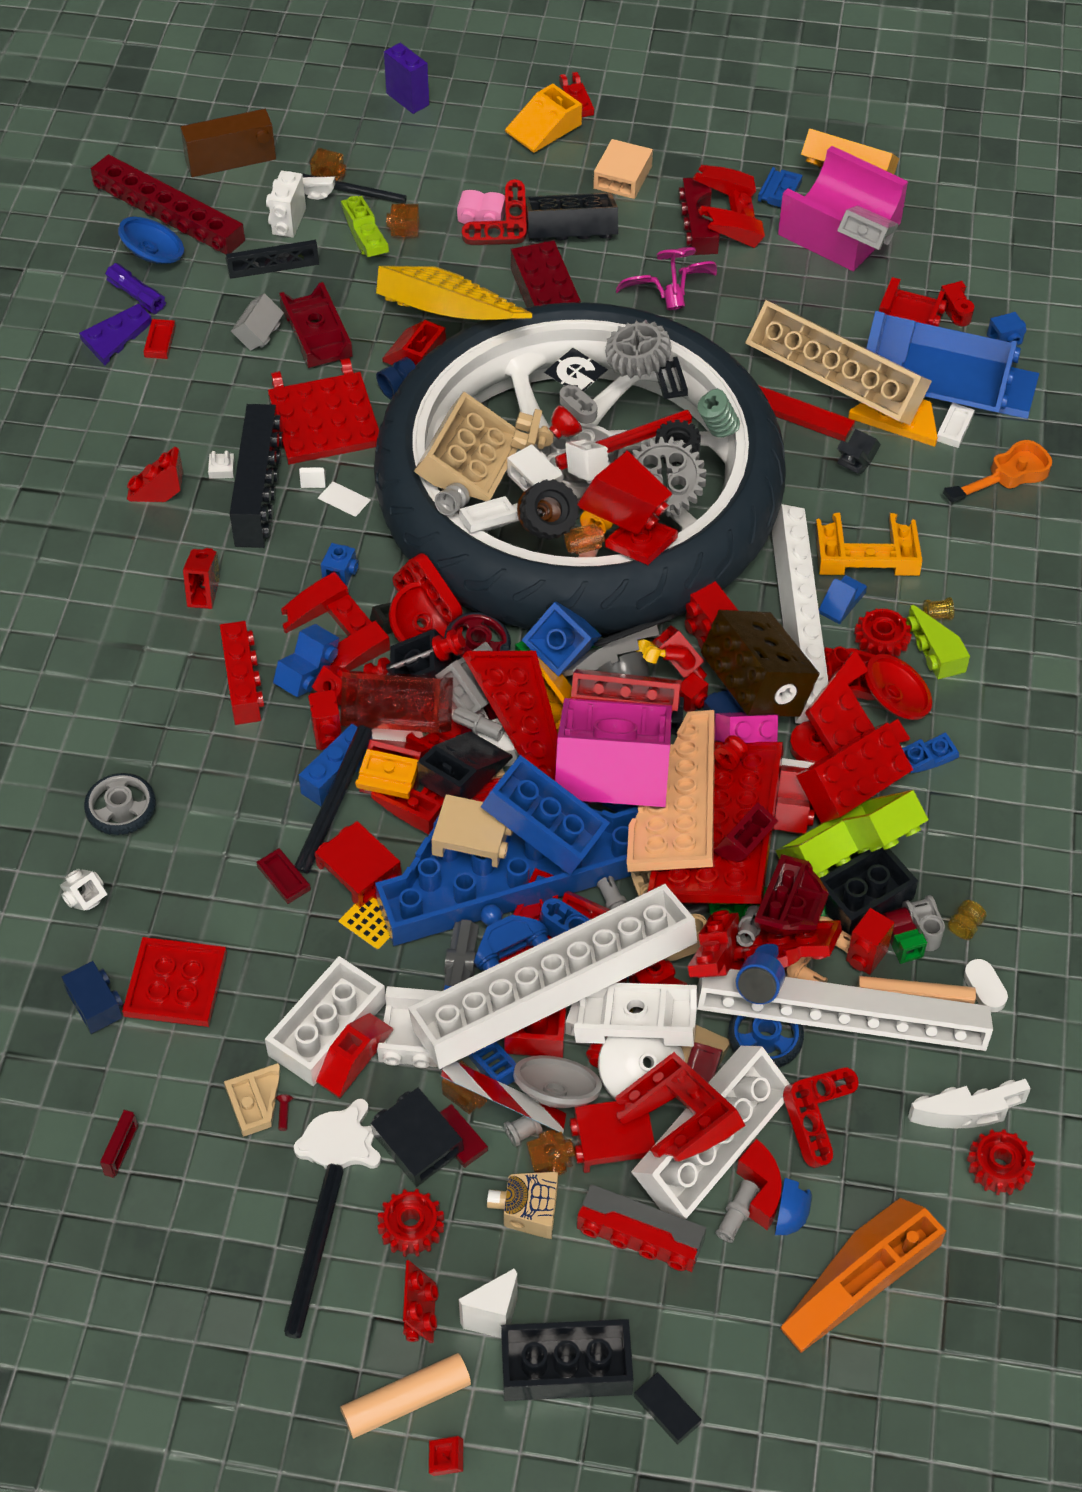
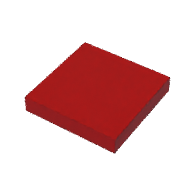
[605,522,678,565]

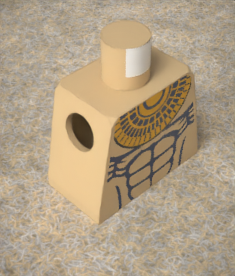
[487,1172,558,1239]

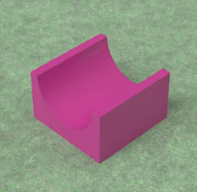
[778,146,908,272]
[555,698,672,807]

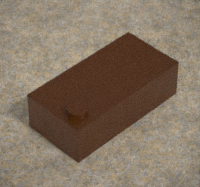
[180,108,276,177]

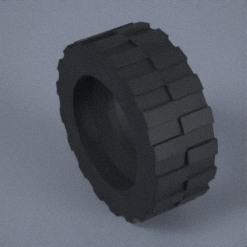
[519,479,580,540]

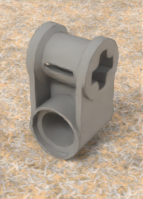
[902,895,945,951]

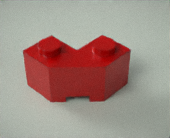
[773,765,815,834]

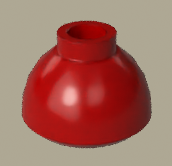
[549,405,582,439]

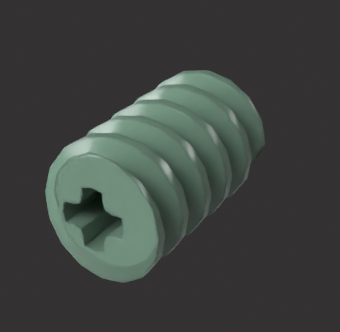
[697,388,740,437]

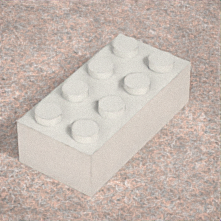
[265,956,386,1087]

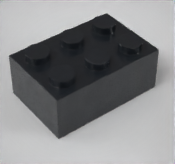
[820,847,918,935]

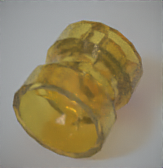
[948,900,987,940]

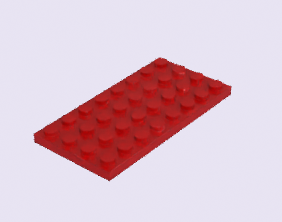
[647,742,784,904]

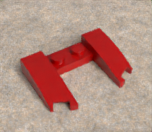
[693,165,765,248]
[281,572,390,671]
[371,724,456,835]
[615,1052,746,1162]

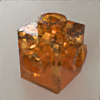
[386,204,419,237]
[527,1130,576,1175]

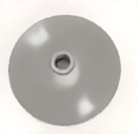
[513,1055,602,1108]

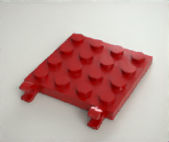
[268,358,379,465]

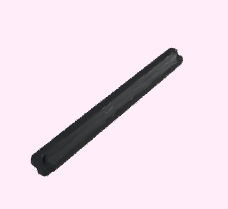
[295,725,372,874]
[284,1163,343,1339]

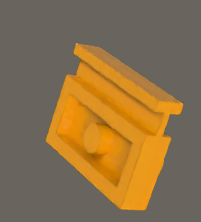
[355,749,418,799]

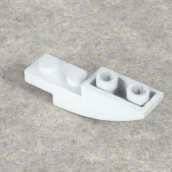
[908,1079,1031,1129]

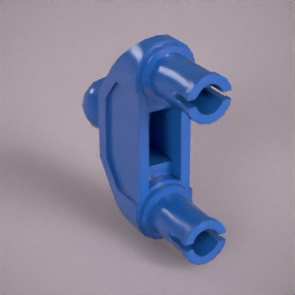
[474,904,549,971]

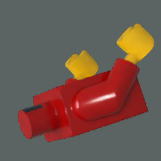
[635,625,707,680]

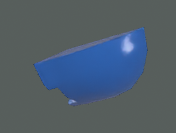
[775,1178,812,1235]

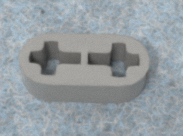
[559,385,598,424]

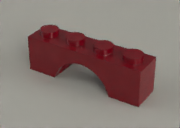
[678,178,719,255]

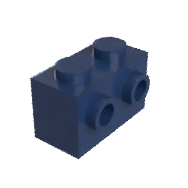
[62,961,123,1034]

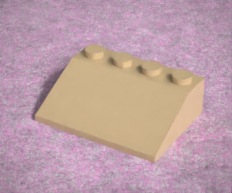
[414,392,520,501]

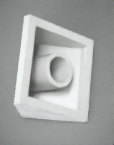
[459,1269,518,1338]

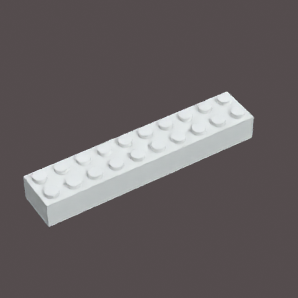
[408,884,697,1069]

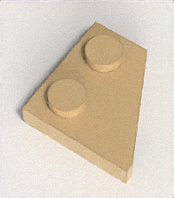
[224,1063,280,1137]

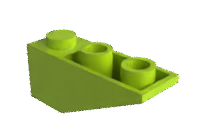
[906,605,970,680]

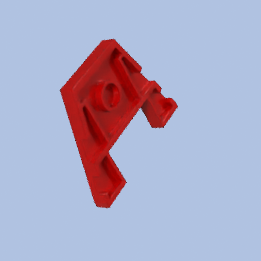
[805,651,910,753]

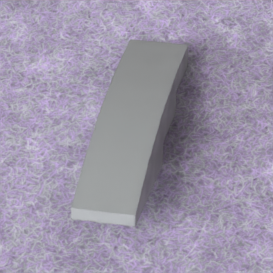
[563,625,659,676]

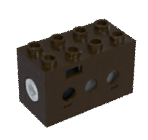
[700,610,820,717]

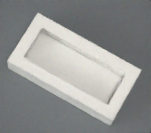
[937,403,975,448]
[459,496,517,533]

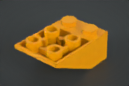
[505,83,582,153]

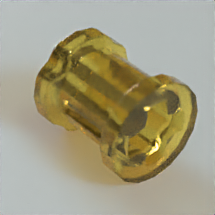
[923,597,954,620]

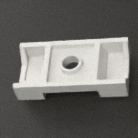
[574,983,698,1047]

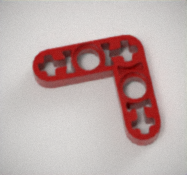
[462,179,527,245]
[392,553,463,622]
[783,1067,859,1168]

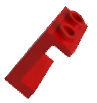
[879,277,947,327]
[315,821,402,908]
[570,1101,655,1173]

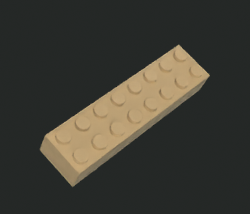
[745,300,932,425]

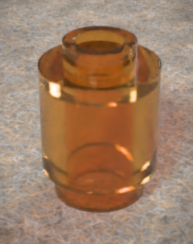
[564,523,605,554]

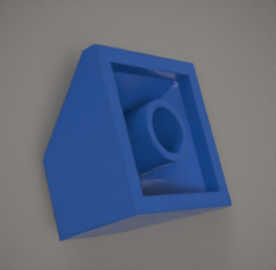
[522,602,601,676]

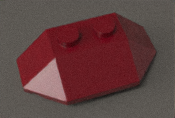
[754,854,829,936]

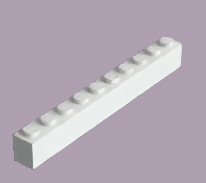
[771,504,829,724]
[697,969,993,1051]

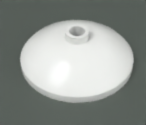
[598,1036,685,1100]

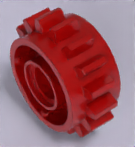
[854,608,912,657]
[967,1129,1035,1195]
[377,1189,444,1257]

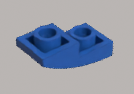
[902,732,959,773]

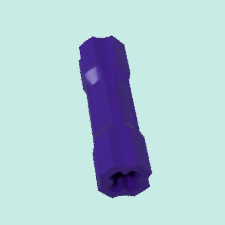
[105,263,166,314]

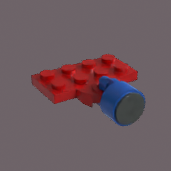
[733,920,842,1004]

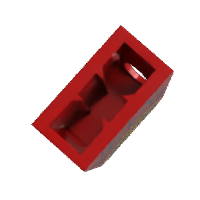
[183,548,220,609]

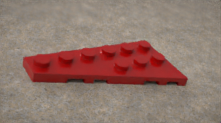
[462,651,558,781]

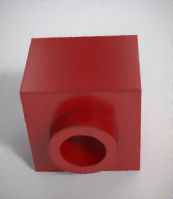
[680,672,709,712]

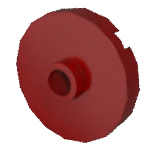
[790,721,830,763]

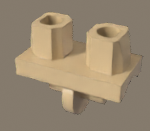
[511,409,554,450]

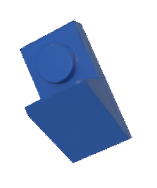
[819,575,867,624]

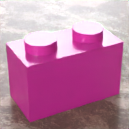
[715,712,778,743]

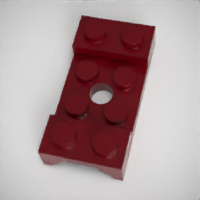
[279,282,353,368]

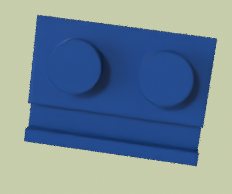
[758,167,803,207]

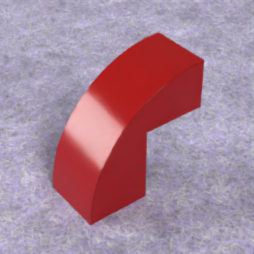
[736,1139,782,1231]

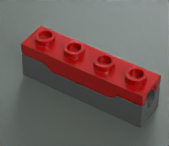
[577,1184,706,1272]

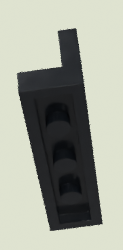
[225,240,319,279]

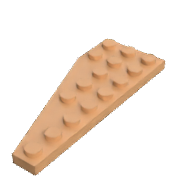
[627,710,715,872]

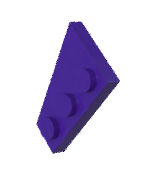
[79,303,152,366]

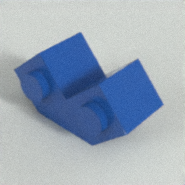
[273,624,340,697]

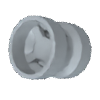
[434,483,470,516]

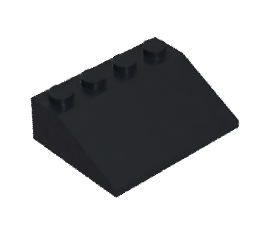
[525,193,618,241]

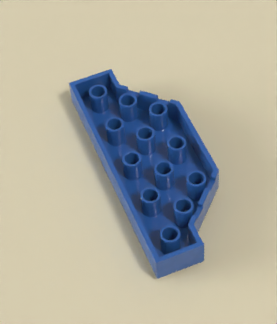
[375,801,638,946]

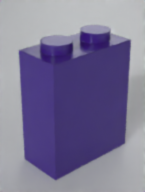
[384,42,429,114]

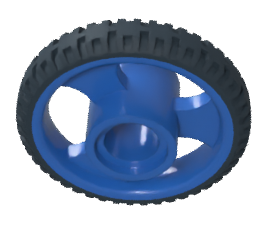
[728,1015,804,1068]

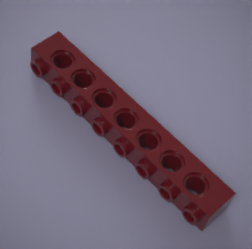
[91,154,245,254]

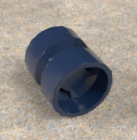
[376,357,416,399]

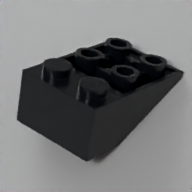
[417,731,513,799]

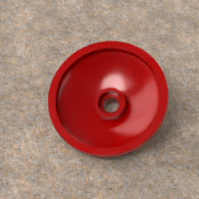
[389,581,463,642]
[865,654,932,720]

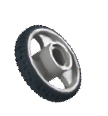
[84,773,156,835]

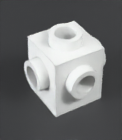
[60,869,107,911]

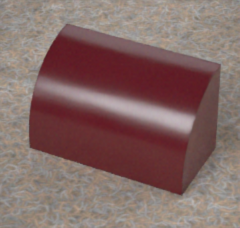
[713,802,778,862]

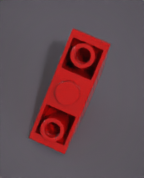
[127,446,183,502]
[316,1013,393,1099]

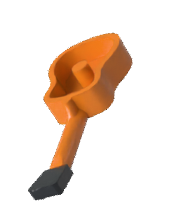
[943,440,1052,502]

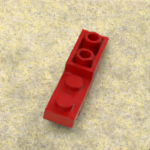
[688,910,739,978]

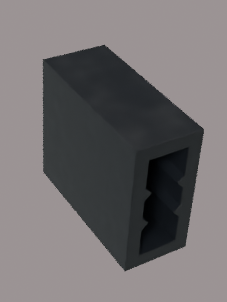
[370,1087,464,1187]

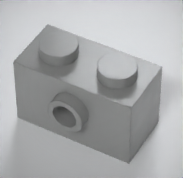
[231,293,284,351]

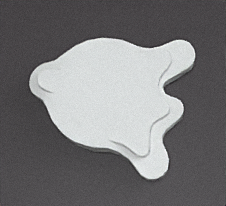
[294,1099,381,1169]

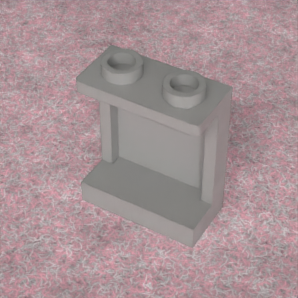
[837,206,898,250]
[435,642,493,713]

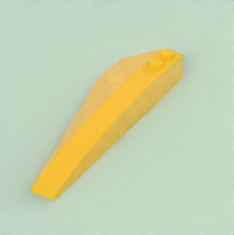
[376,266,532,320]

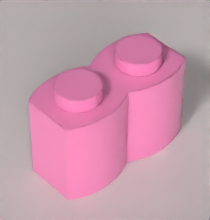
[457,190,506,224]

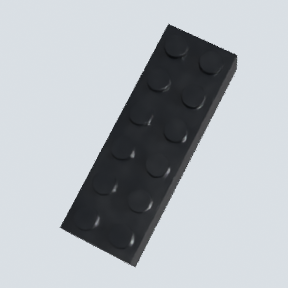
[230,404,284,548]

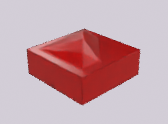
[429,1436,463,1476]

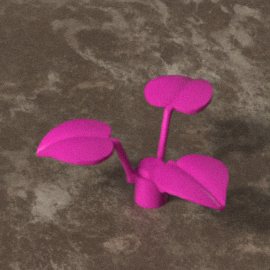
[616,247,717,310]

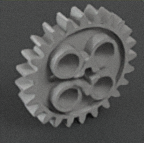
[632,437,706,517]

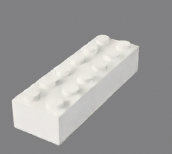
[631,1045,790,1219]

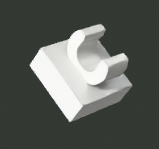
[208,451,235,479]

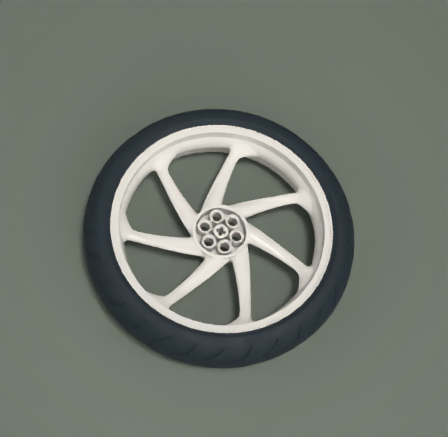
[374,302,786,635]

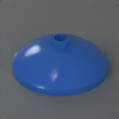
[118,217,184,264]

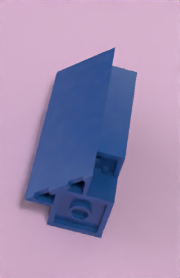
[866,311,1039,419]

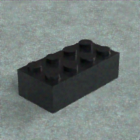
[501,1319,634,1401]

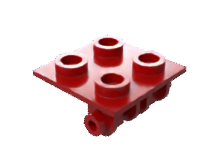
[403,1260,438,1343]

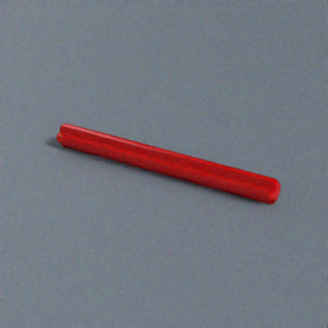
[555,410,692,470]

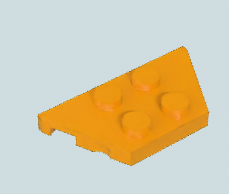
[848,399,938,447]

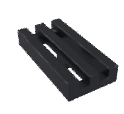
[655,357,688,399]

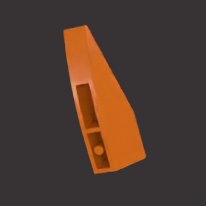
[780,1198,946,1353]

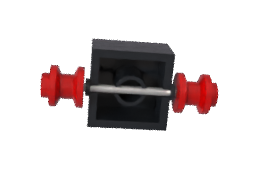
[362,629,466,704]

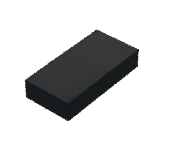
[634,1372,702,1445]

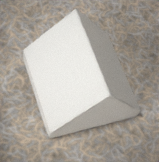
[300,468,326,488]

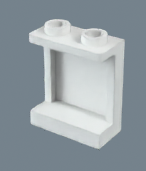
[377,986,441,1068]

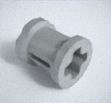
[503,1116,543,1147]

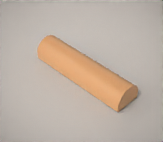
[857,976,976,1004]
[340,1353,471,1439]

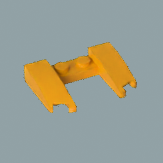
[816,513,922,576]

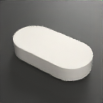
[964,959,1008,1012]

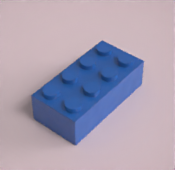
[481,755,610,875]

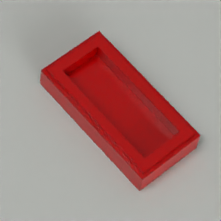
[143,319,176,359]

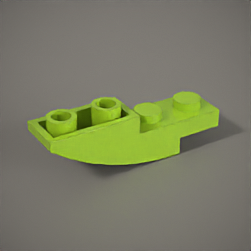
[341,196,389,257]

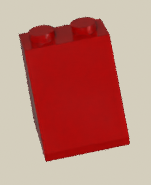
[577,450,673,535]

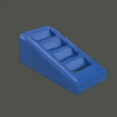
[469,1042,516,1086]

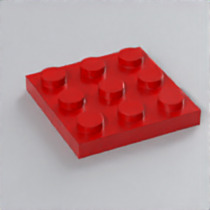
[122,937,227,1027]

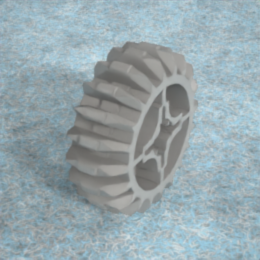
[605,320,672,379]

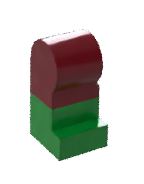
[882,907,927,964]

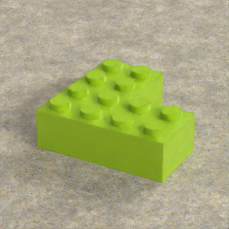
[775,790,928,878]

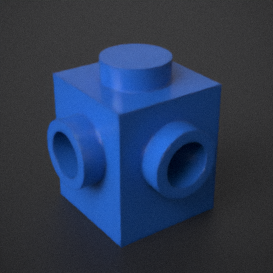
[321,543,359,586]

